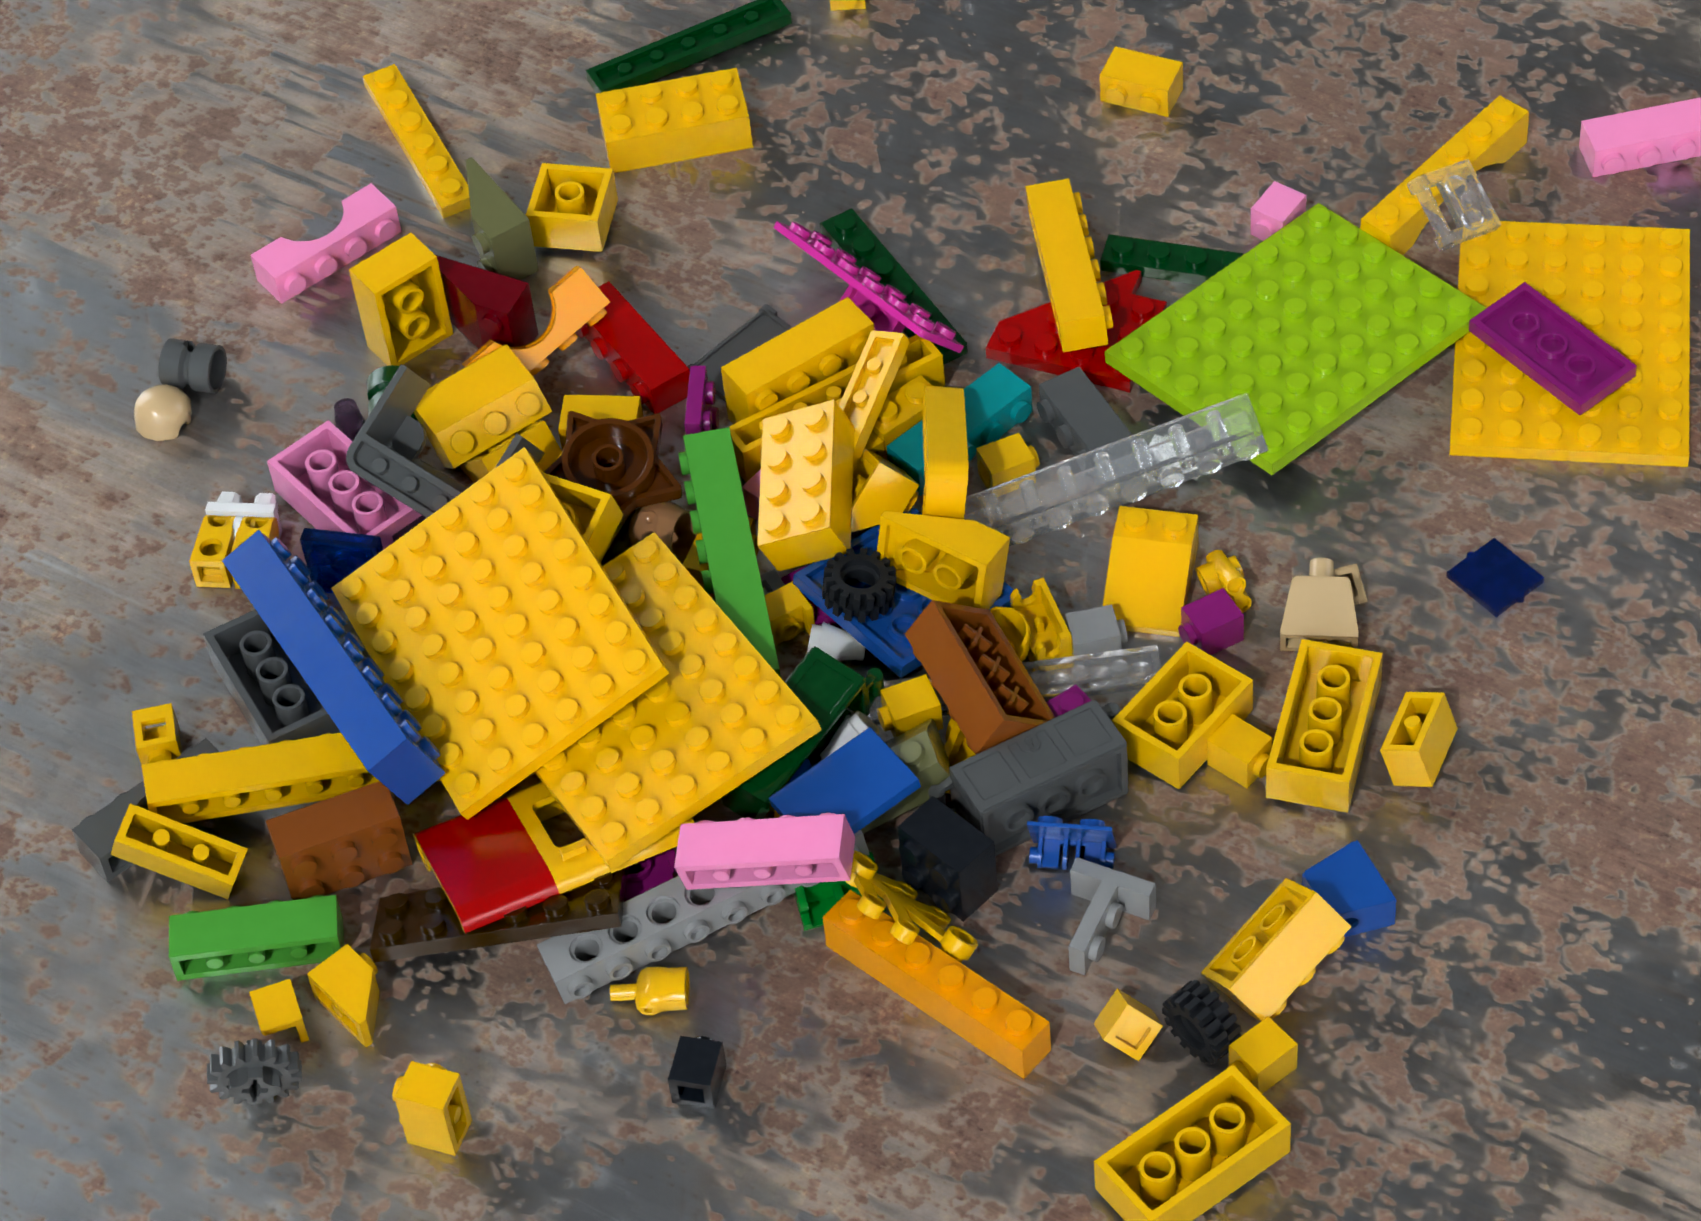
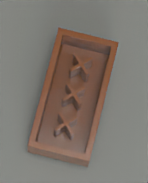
[905,600,1055,754]

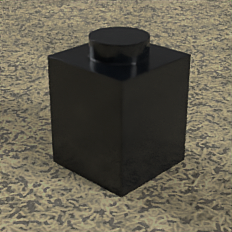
[668,1036,727,1109]

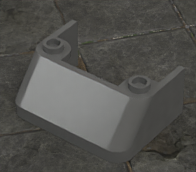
[346,364,545,518]

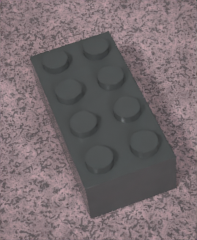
[203,609,340,745]

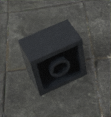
[897,796,998,922]

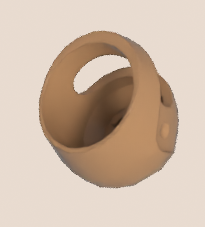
[628,501,697,564]

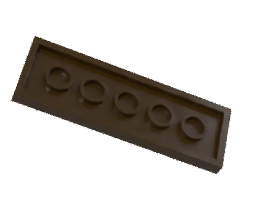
[369,868,628,963]

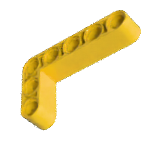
[922,385,969,519]

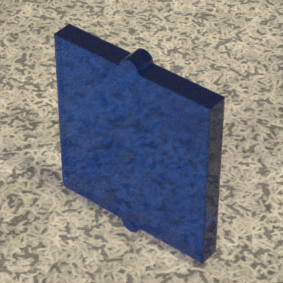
[1446,538,1544,617]

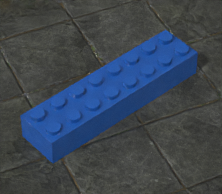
[222,530,446,805]

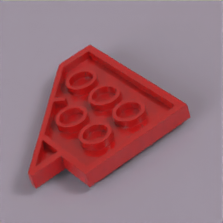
[986,270,1167,392]

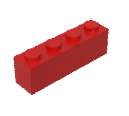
[576,281,690,414]

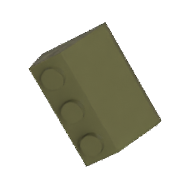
[861,718,951,834]

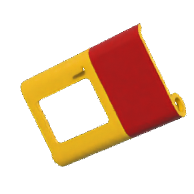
[413,782,695,934]

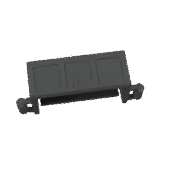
[928,699,1129,856]

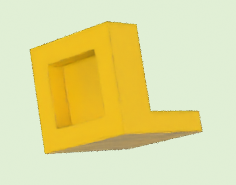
[249,979,310,1043]
[1094,988,1163,1061]

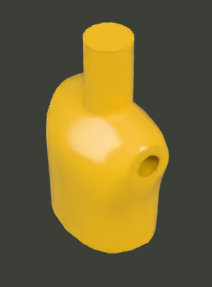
[610,967,690,1016]

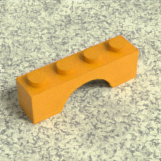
[462,266,610,376]

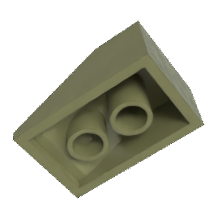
[465,157,539,280]

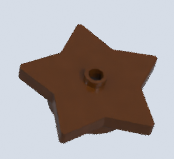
[543,411,683,527]

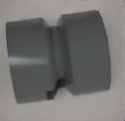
[158,338,227,393]

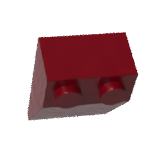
[436,255,539,349]

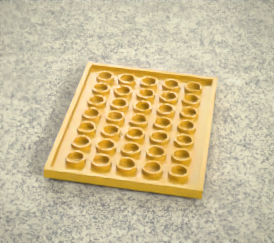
[1449,219,1690,467]
[331,447,670,820]
[535,532,822,871]

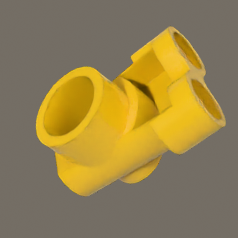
[1196,550,1252,613]

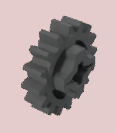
[207,1038,302,1105]

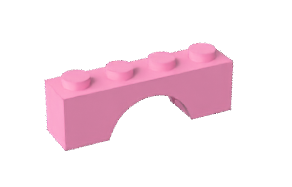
[250,183,402,304]

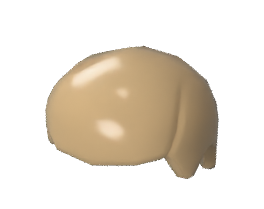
[134,384,192,441]

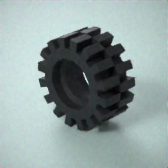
[822,548,897,623]
[1162,980,1242,1064]

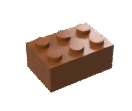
[265,781,413,900]

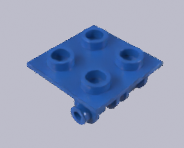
[1027,816,1117,870]

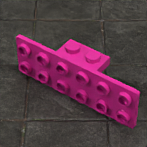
[773,221,964,353]

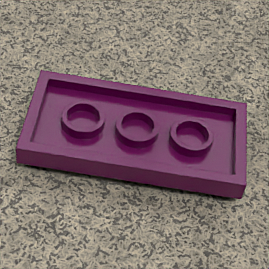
[1469,282,1637,416]

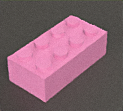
[267,420,422,568]

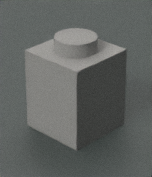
[1065,604,1128,669]

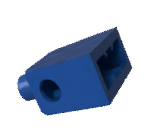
[1302,840,1396,937]

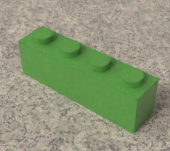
[169,895,344,981]

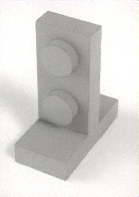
[1068,857,1156,976]

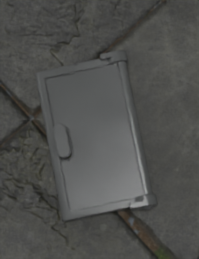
[687,304,792,402]

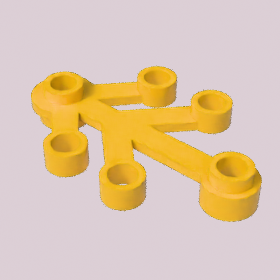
[845,850,978,963]

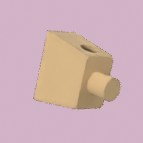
[1280,557,1359,651]

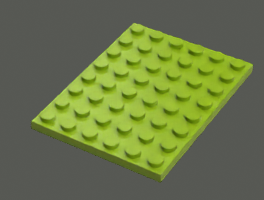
[1105,203,1486,475]

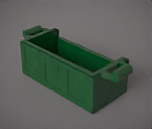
[721,646,884,819]

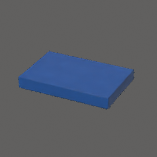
[769,727,921,834]

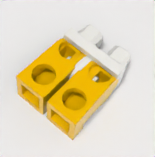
[189,491,282,589]

